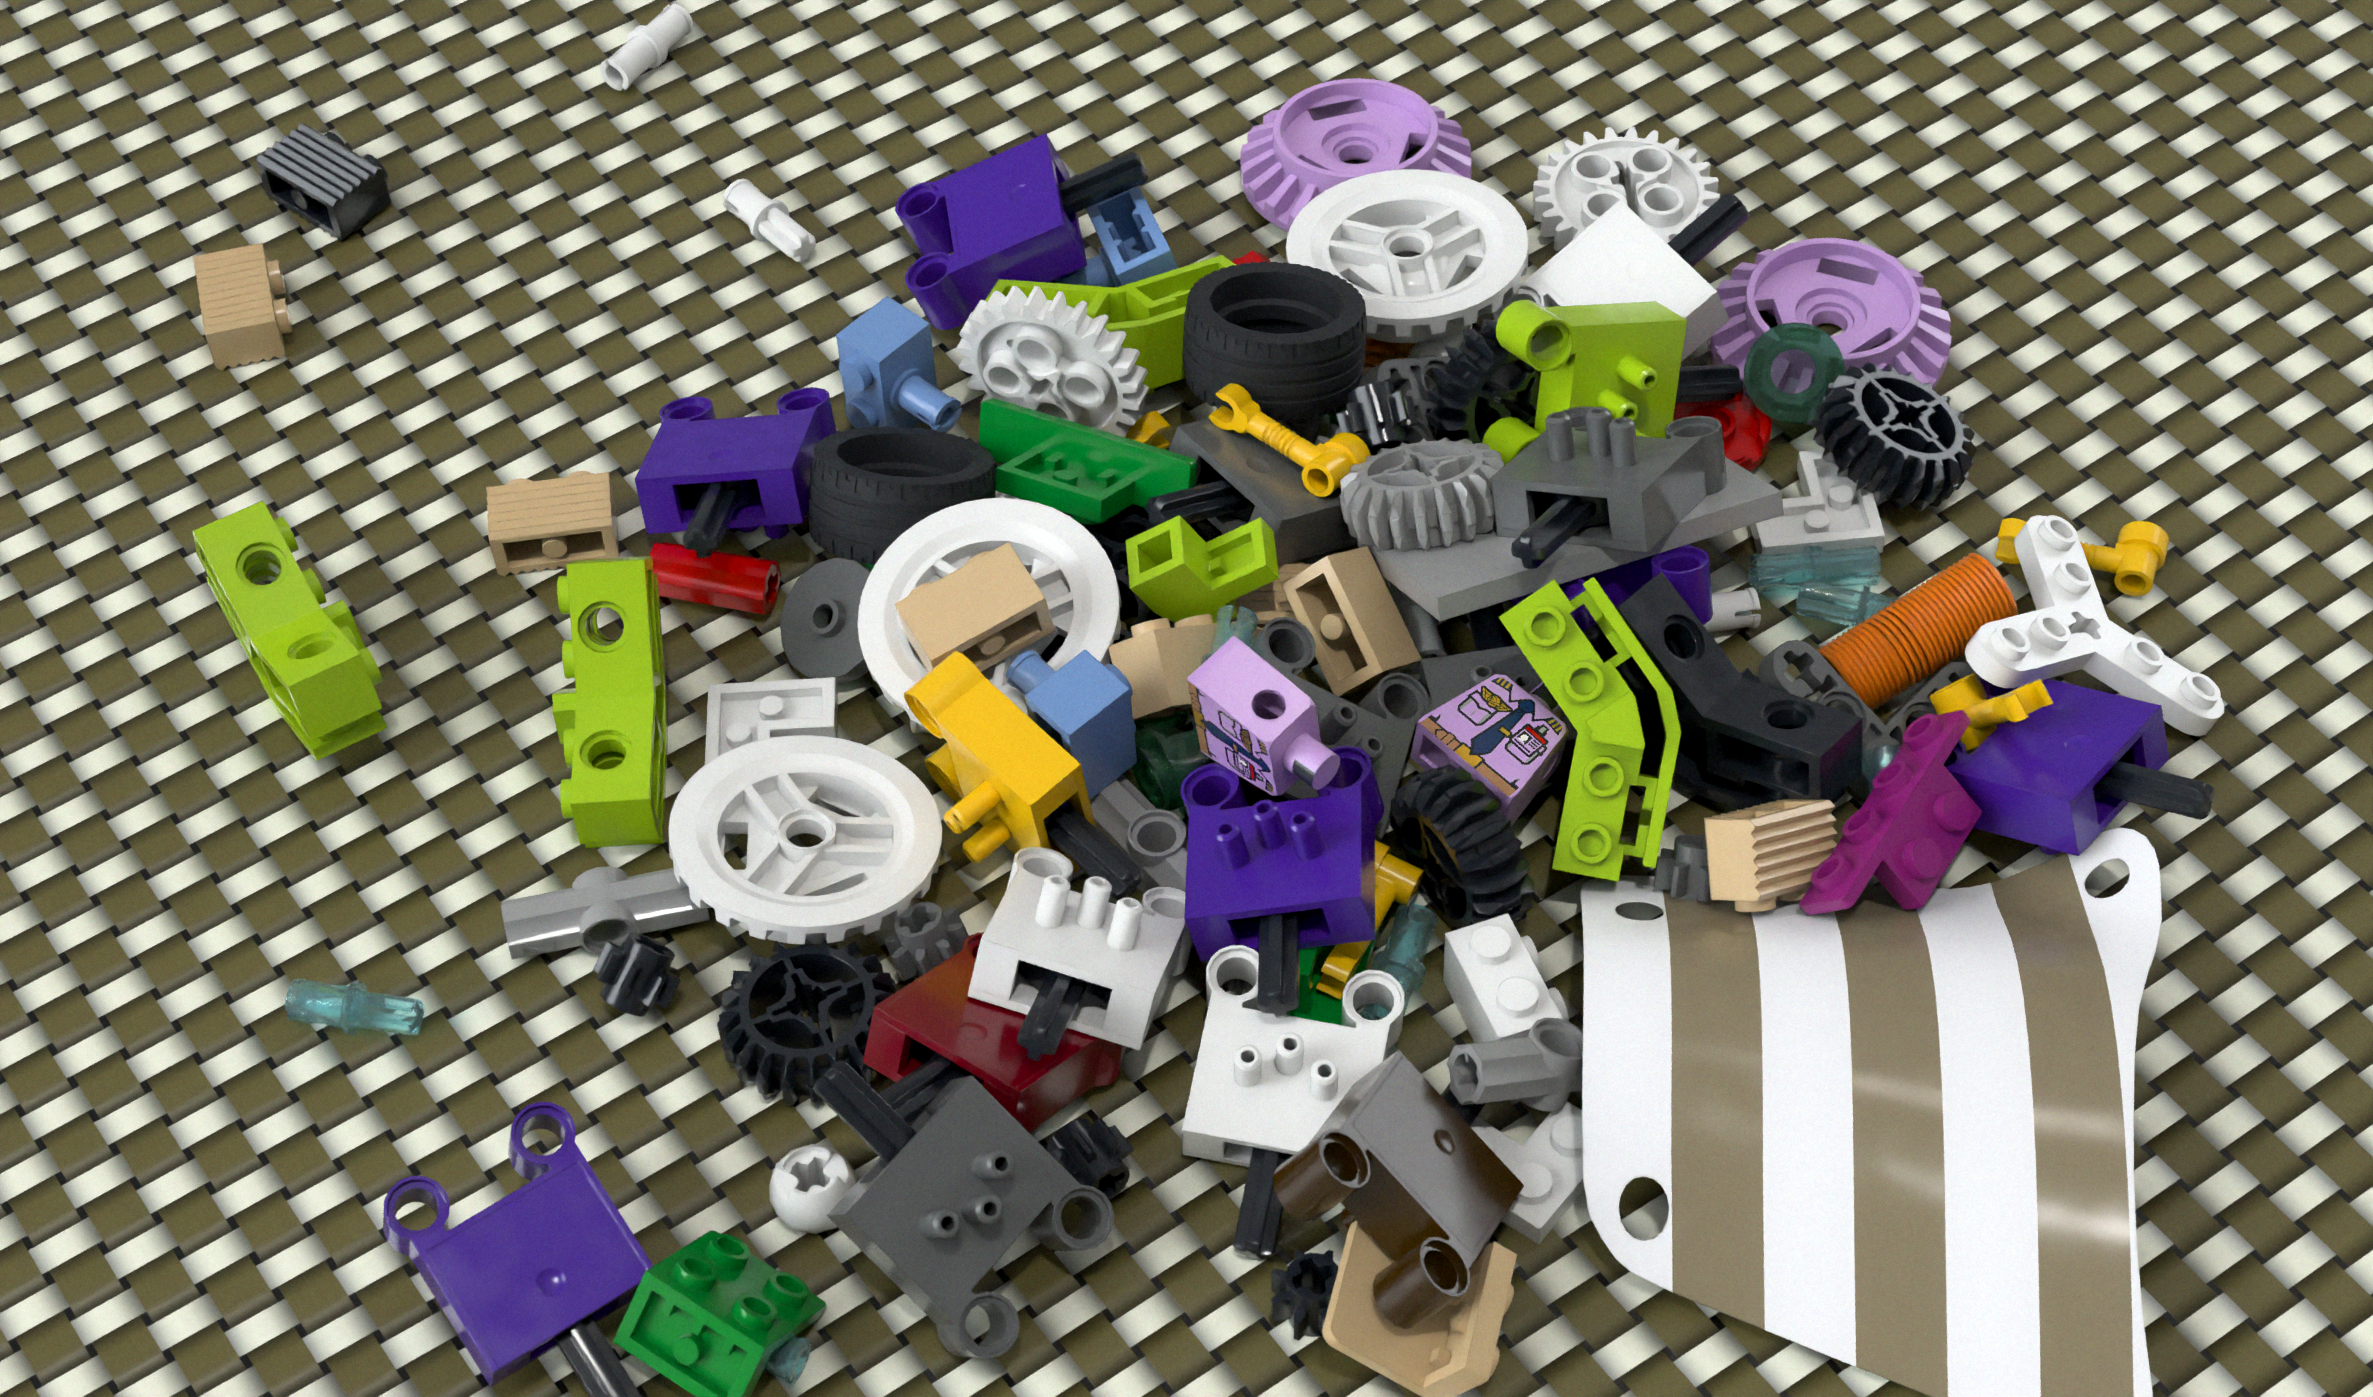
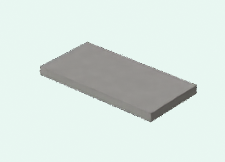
[1357,457,1784,621]

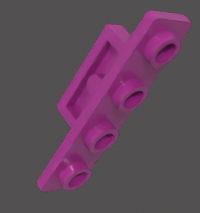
[1799,710,1982,915]

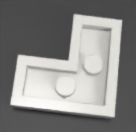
[1750,449,1885,564]
[705,677,838,765]
[1470,1101,1585,1245]

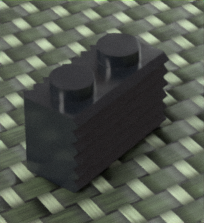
[256,123,392,241]

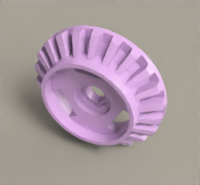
[1240,78,1472,232]
[1707,238,1952,425]

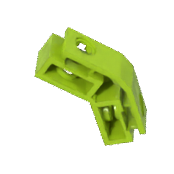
[985,255,1236,395]
[193,500,387,761]
[552,556,668,848]
[1499,577,1681,882]

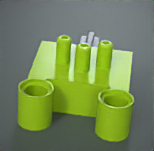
[1482,299,1743,466]

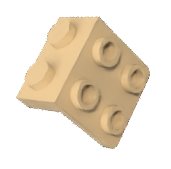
[1323,1220,1517,1397]

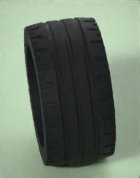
[1182,262,1367,421]
[808,426,996,565]

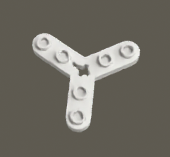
[1965,515,2224,736]

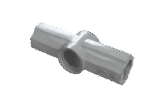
[1090,774,1188,893]
[501,866,710,960]
[1447,1017,1583,1111]

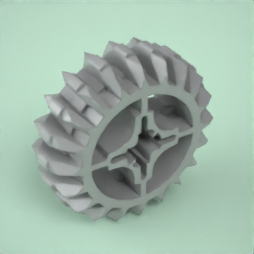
[1339,437,1504,552]

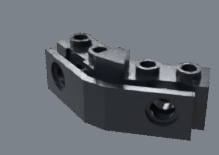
[1583,571,1863,810]

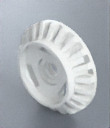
[1286,169,1528,343]
[858,498,1122,726]
[669,735,942,944]

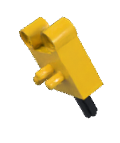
[904,651,1143,900]

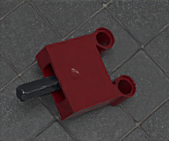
[863,932,1126,1132]

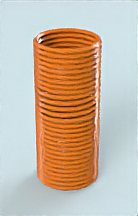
[1816,553,2018,711]

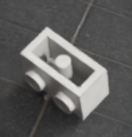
[1443,913,1569,1043]

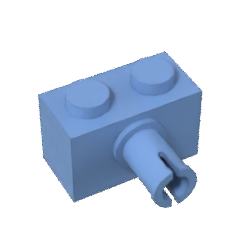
[1055,186,1178,287]
[836,296,962,432]
[1006,649,1137,800]

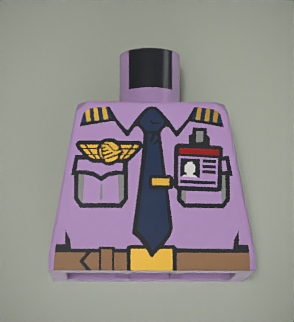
[1187,635,1340,796]
[1410,674,1569,826]

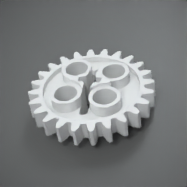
[1533,127,1720,251]
[956,286,1149,437]

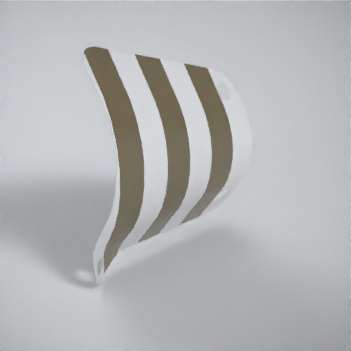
[1580,827,2162,1397]

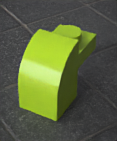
[1126,515,1279,624]

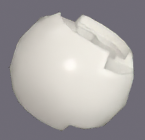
[769,1144,857,1234]

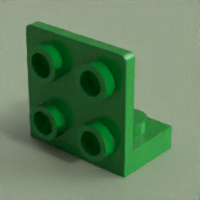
[613,1230,826,1397]

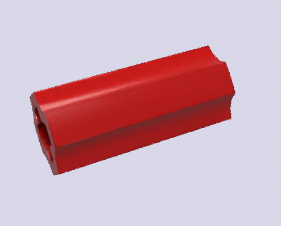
[649,542,781,615]

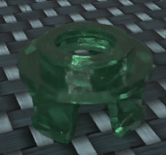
[1744,322,1846,424]
[1132,711,1213,824]

